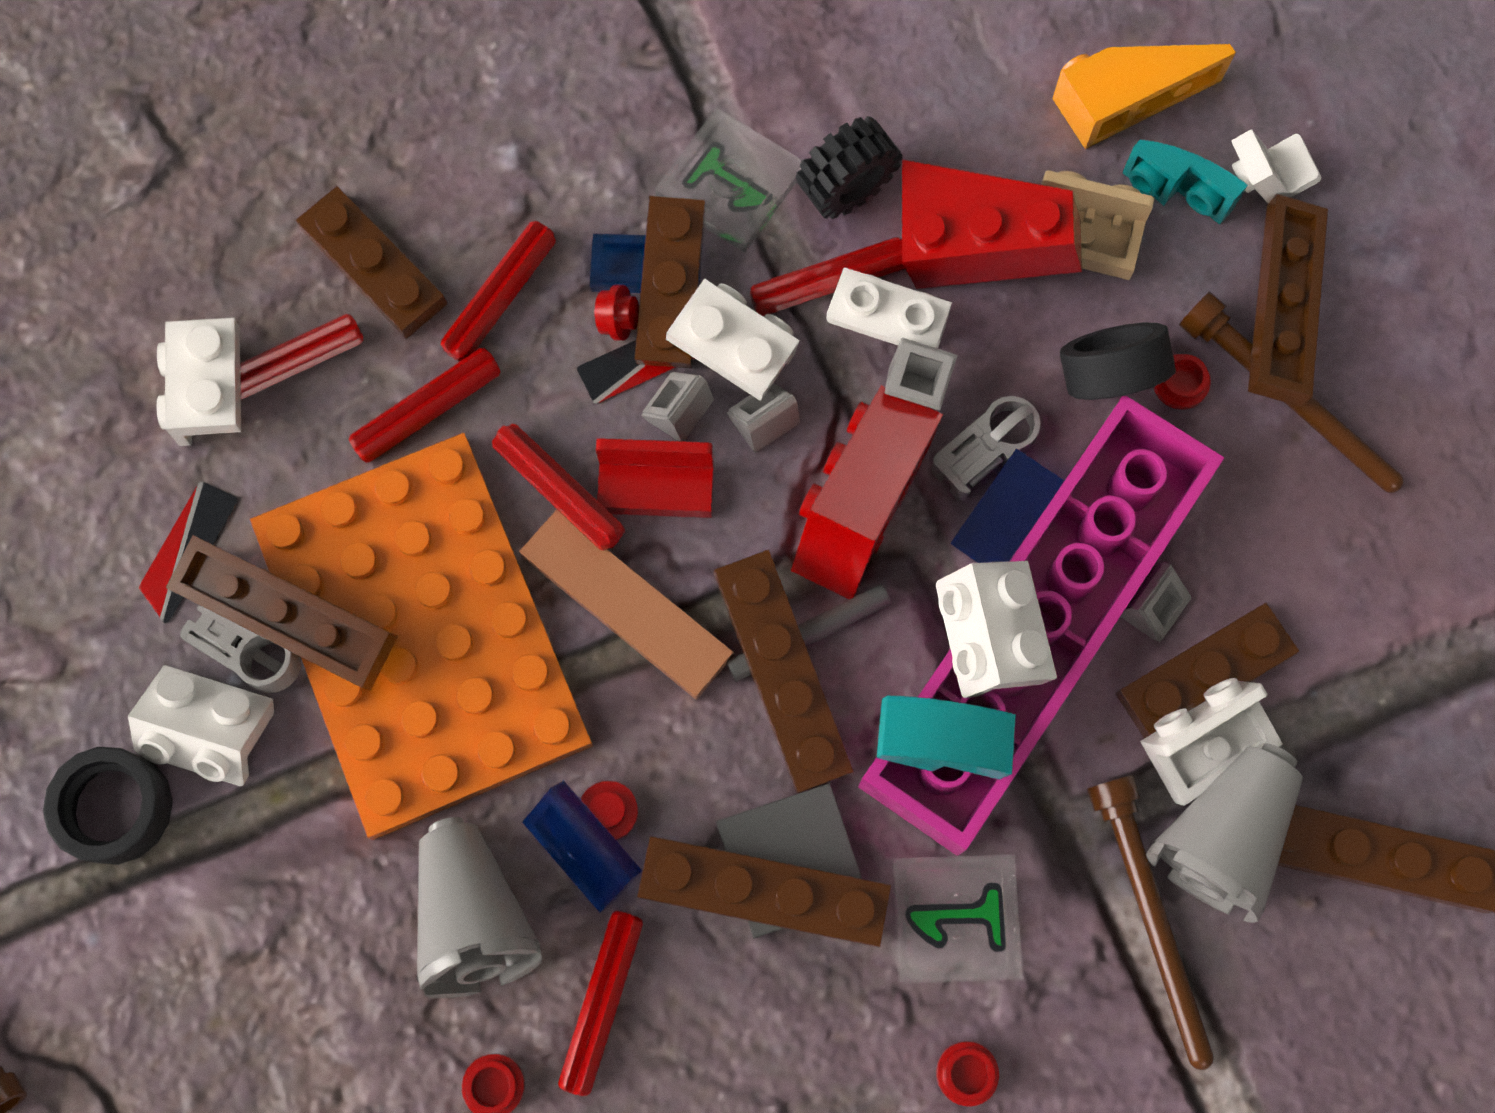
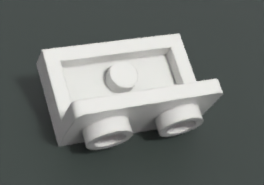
[826,267,952,348]
[666,278,800,401]
[157,318,241,446]
[936,561,1057,698]
[128,665,274,786]
[1140,678,1283,806]

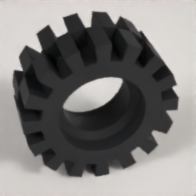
[796,116,903,219]

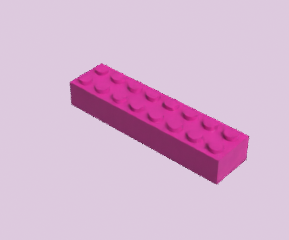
[858,395,1224,856]

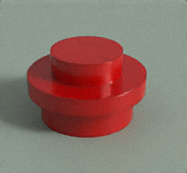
[594,285,639,341]
[1153,354,1211,410]
[578,781,638,842]
[936,1041,999,1107]
[462,1054,525,1113]

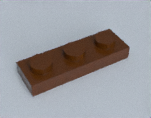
[295,186,447,339]
[635,196,706,369]
[1115,602,1300,739]

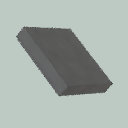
[716,783,862,939]

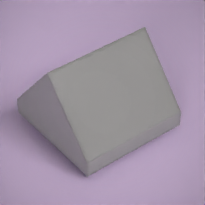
[884,338,958,411]
[641,372,714,441]
[726,383,801,453]
[1120,562,1191,642]

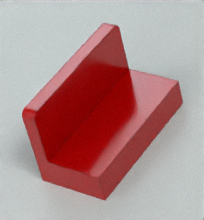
[596,438,714,518]

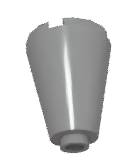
[1146,743,1303,923]
[417,817,542,998]

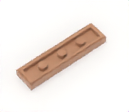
[519,509,734,700]

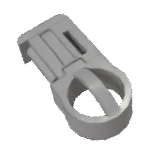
[931,396,1041,501]
[180,605,301,693]

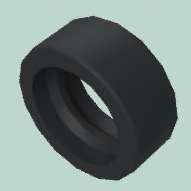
[1060,322,1176,400]
[43,746,173,865]

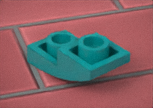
[1122,139,1248,225]
[877,695,1016,780]

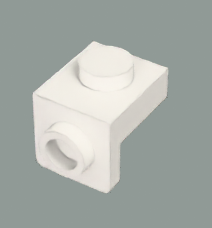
[1232,129,1321,204]

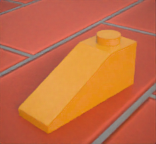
[1052,44,1236,149]

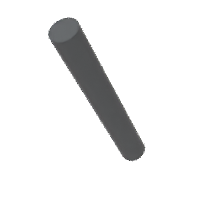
[726,584,891,682]

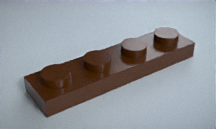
[1248,194,1328,407]
[166,535,398,690]
[713,549,854,793]
[1278,805,1495,914]
[637,836,891,948]

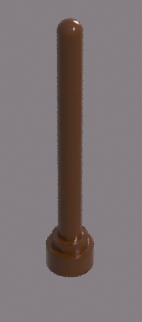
[1179,291,1404,493]
[1087,775,1214,1070]

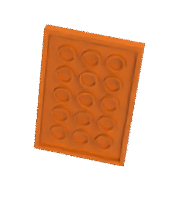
[250,433,593,840]

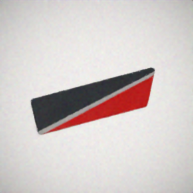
[577,340,695,404]
[139,482,238,623]

